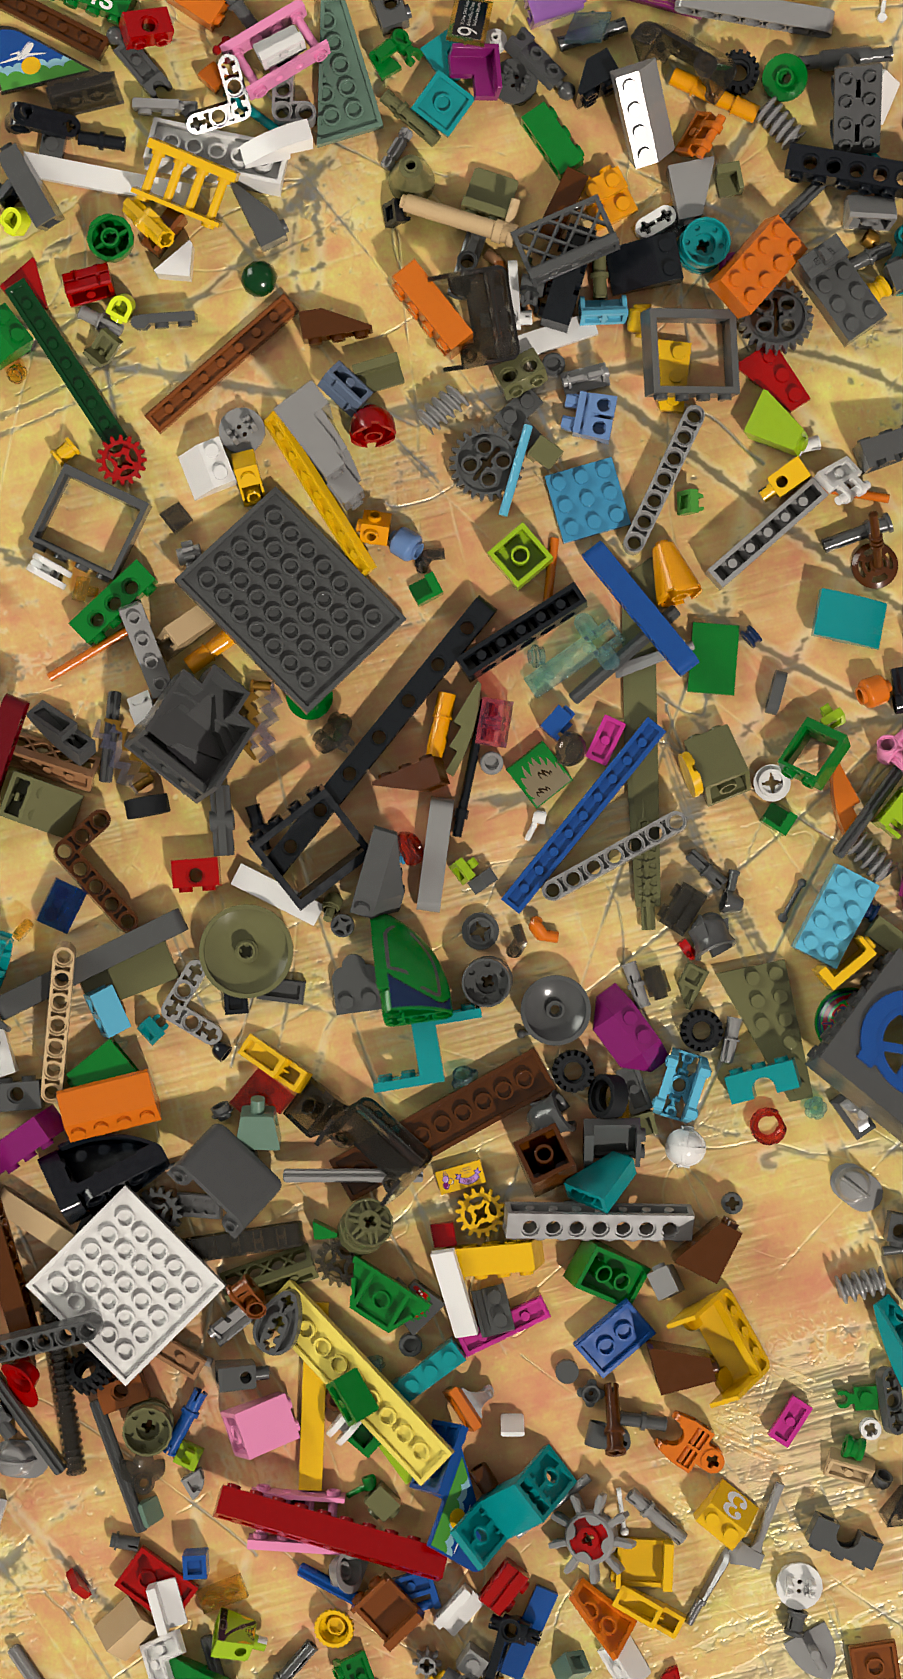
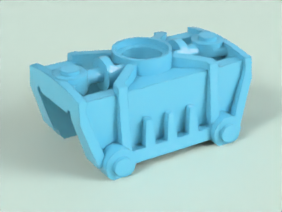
[652,1047,712,1124]

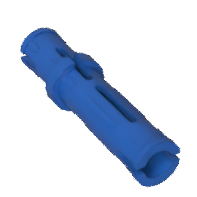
[163,1387,208,1457]

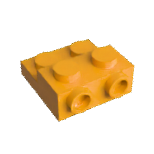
[579,165,638,232]

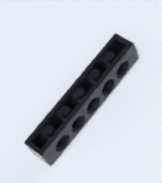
[784,142,903,199]
[456,582,588,683]

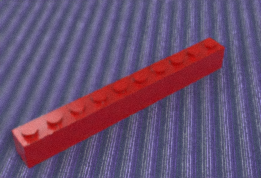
[212,1483,447,1582]

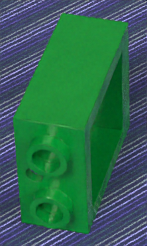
[777,717,851,791]

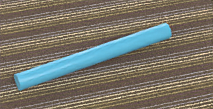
[498,424,533,517]

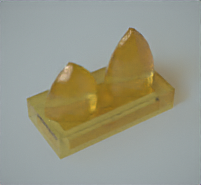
[196,1573,249,1614]

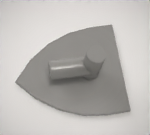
[783,1621,836,1679]

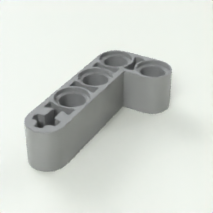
[272,59,317,128]

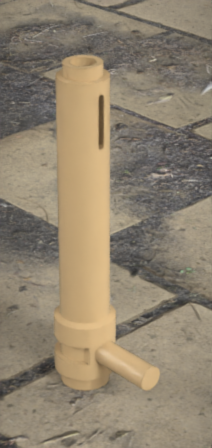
[399,193,523,248]

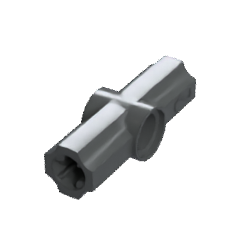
[447,232,486,301]
[209,785,235,856]

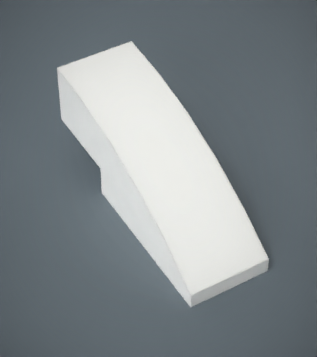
[239,119,313,169]

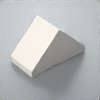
[154,240,195,282]

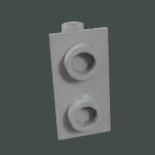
[560,362,611,396]
[207,1304,254,1347]

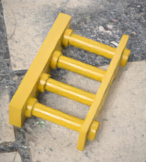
[131,137,241,230]

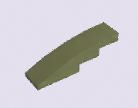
[446,681,481,777]
[864,915,903,952]

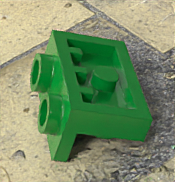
[332,1650,374,1679]

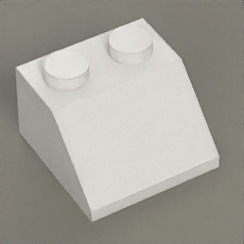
[178,436,238,501]

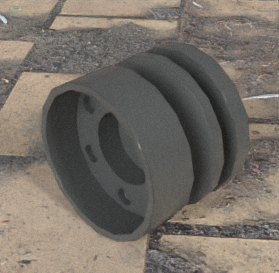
[462,956,513,1007]

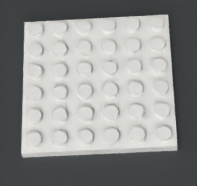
[26,1185,227,1386]

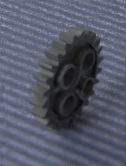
[737,282,814,355]
[449,425,524,502]

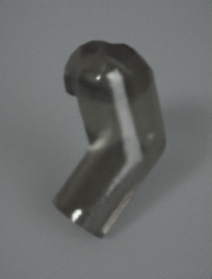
[414,548,445,574]
[506,924,527,958]

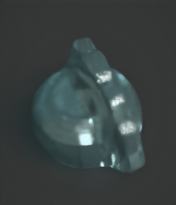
[451,1066,478,1089]

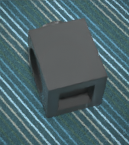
[883,1210,903,1248]

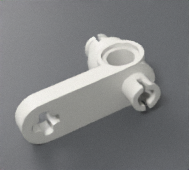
[480,260,532,333]

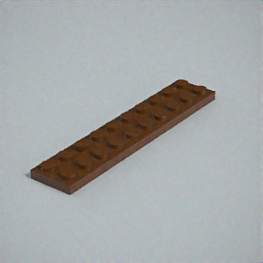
[329,1047,556,1202]

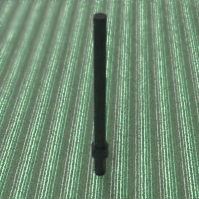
[452,699,490,838]

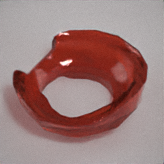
[398,831,424,866]
[750,1107,787,1146]

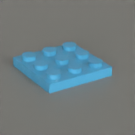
[544,457,631,544]

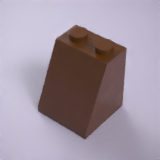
[512,1123,577,1198]
[671,1215,743,1284]
[646,1340,719,1396]

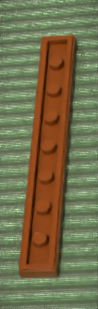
[144,293,299,434]

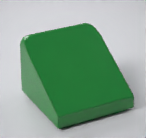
[313,1219,338,1240]

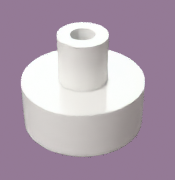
[484,28,507,53]

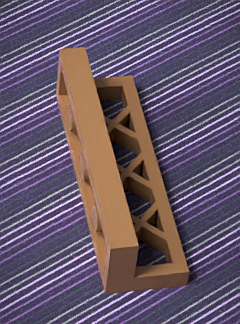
[9,732,101,792]

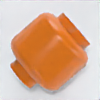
[855,675,892,708]

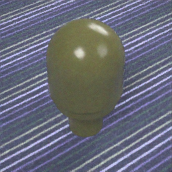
[322,892,343,922]

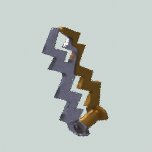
[242,679,283,763]
[92,718,155,795]

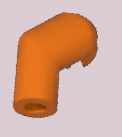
[528,916,559,943]

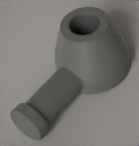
[719,869,744,913]

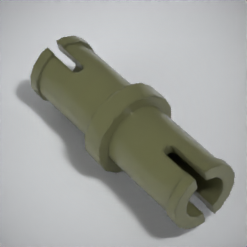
[590,256,609,300]

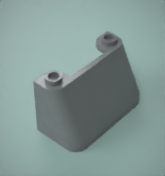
[167,1124,282,1239]

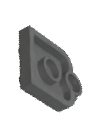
[332,954,381,1015]

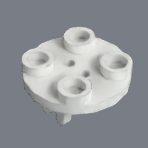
[776,1562,823,1610]

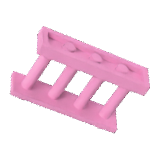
[220,0,331,101]
[247,1484,346,1555]

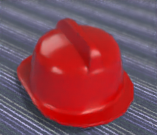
[1,1356,40,1407]

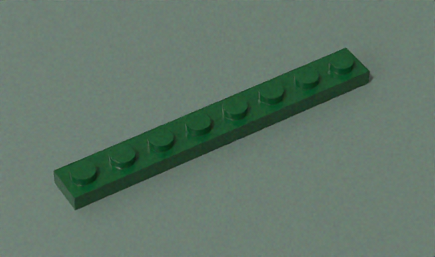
[4,278,128,449]

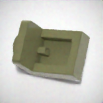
[83,327,123,368]

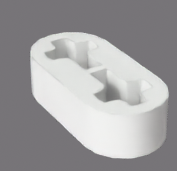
[635,205,676,239]

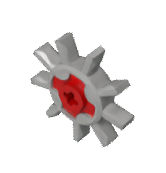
[548,1492,636,1584]

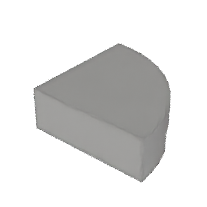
[180,1466,205,1500]

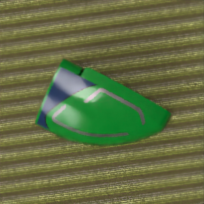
[370,914,453,1027]

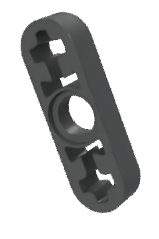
[875,1366,903,1435]

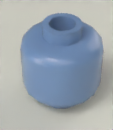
[388,527,424,562]

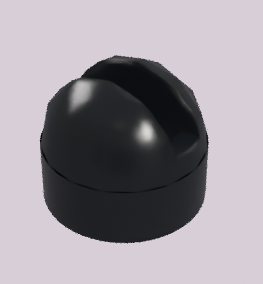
[212,1042,232,1062]

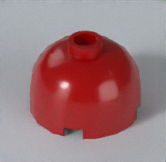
[349,404,396,448]

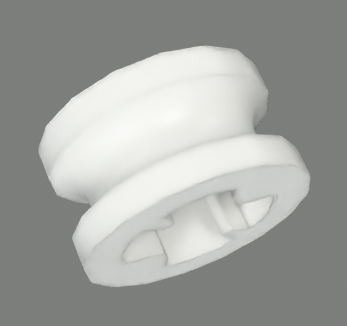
[859,1417,882,1440]

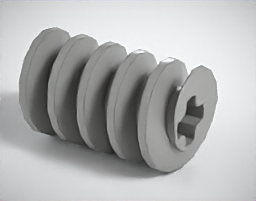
[756,96,806,150]
[417,385,469,435]
[847,831,898,883]
[834,1266,886,1304]

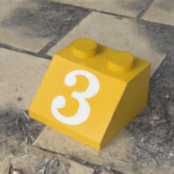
[693,1478,759,1551]

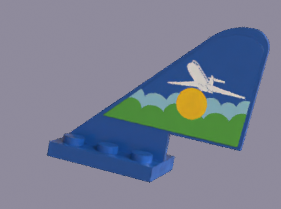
[409,1419,482,1572]

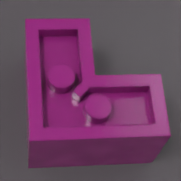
[448,43,502,101]

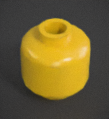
[627,304,652,338]

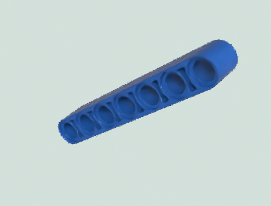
[582,541,700,677]

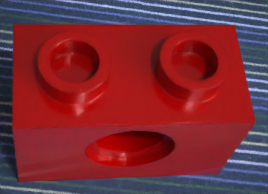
[119,6,174,50]
[171,857,222,893]

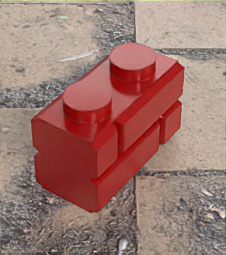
[62,262,116,308]
[478,1556,530,1616]

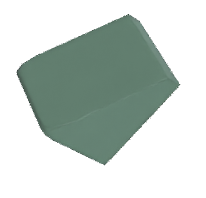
[138,1495,164,1528]

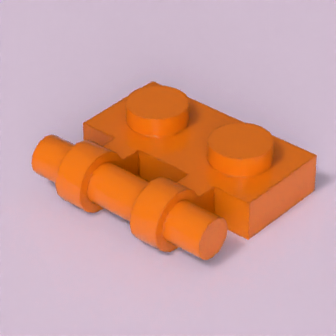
[674,111,726,159]

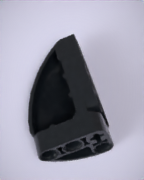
[37,1134,170,1225]

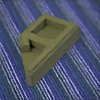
[677,961,709,1010]

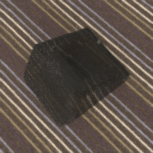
[159,502,193,534]

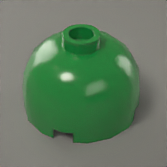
[87,214,134,263]

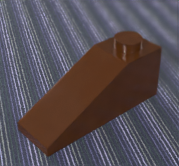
[540,166,589,244]

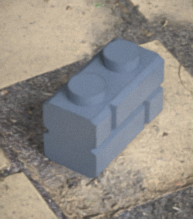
[317,360,374,417]

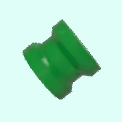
[841,1434,866,1462]

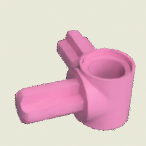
[877,729,903,771]

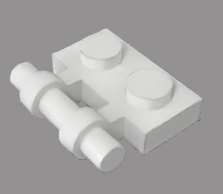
[814,456,871,505]

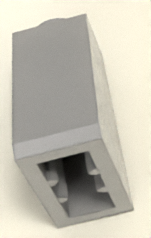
[666,156,715,228]

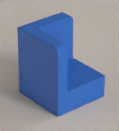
[182,1547,210,1580]

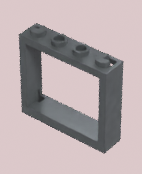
[640,308,740,402]
[28,463,152,583]

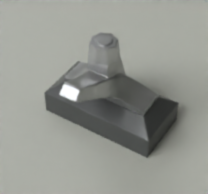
[829,1093,876,1140]

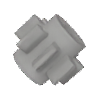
[176,540,202,568]
[412,1646,442,1679]

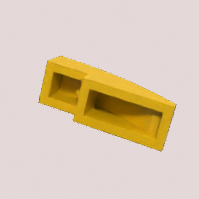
[237,1033,313,1094]
[612,1584,687,1640]

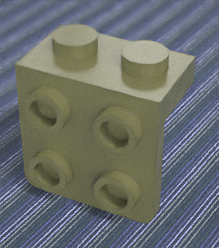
[461,168,518,221]

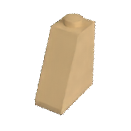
[156,605,216,662]

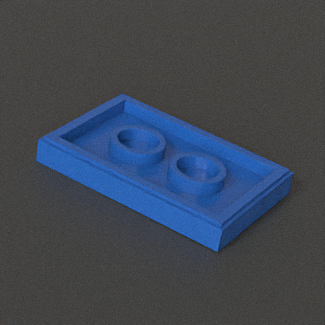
[573,1298,656,1378]

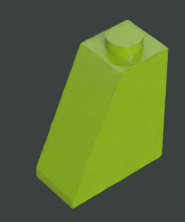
[744,389,808,457]

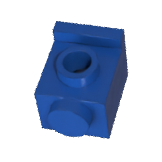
[540,705,575,742]

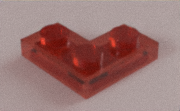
[229,1068,295,1114]

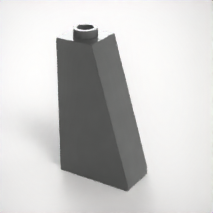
[0,142,65,231]

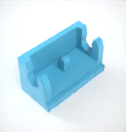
[578,295,628,326]
[83,984,131,1038]

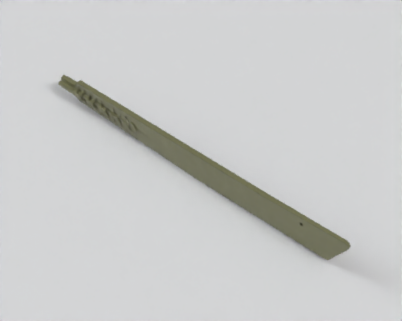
[622,557,661,930]

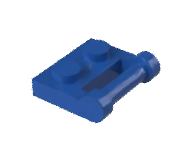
[392,1573,442,1611]

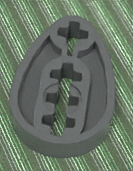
[253,1289,302,1356]

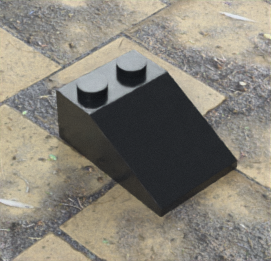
[606,232,684,296]

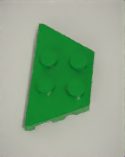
[349,1255,432,1333]

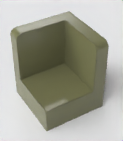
[714,161,744,198]
[526,435,564,470]
[628,1109,659,1135]

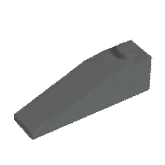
[350,825,405,919]

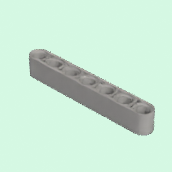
[674,0,835,38]
[622,405,705,555]
[542,811,687,901]

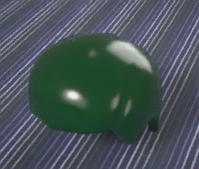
[241,261,277,297]

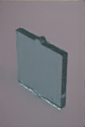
[564,11,612,45]

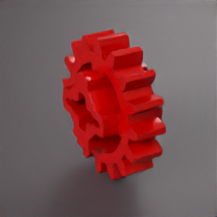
[96,434,147,486]

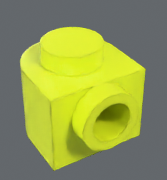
[0,207,31,237]
[105,293,136,324]

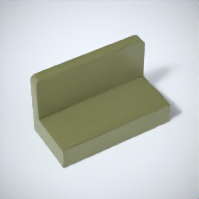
[352,352,405,392]

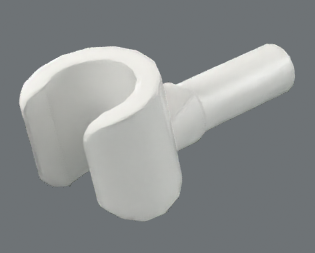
[524,810,547,841]

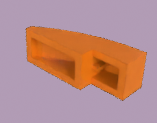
[830,763,860,835]

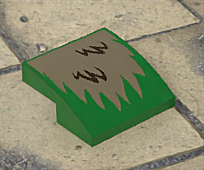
[506,741,573,809]

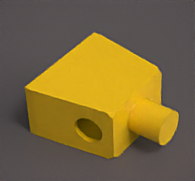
[758,456,811,503]

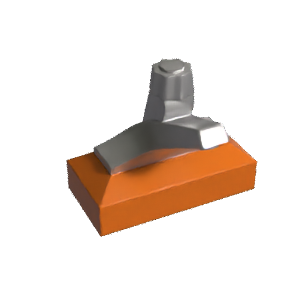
[442,1384,494,1432]

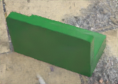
[325,1368,379,1427]

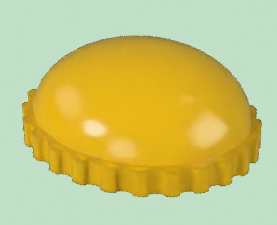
[314,1608,355,1648]

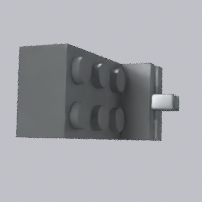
[791,233,887,347]

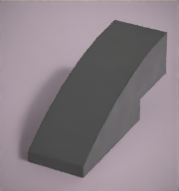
[27,700,96,766]

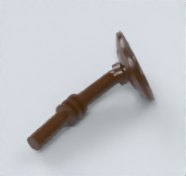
[851,511,898,589]

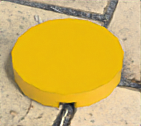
[678,751,704,798]

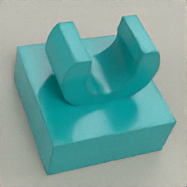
[137,1014,169,1046]

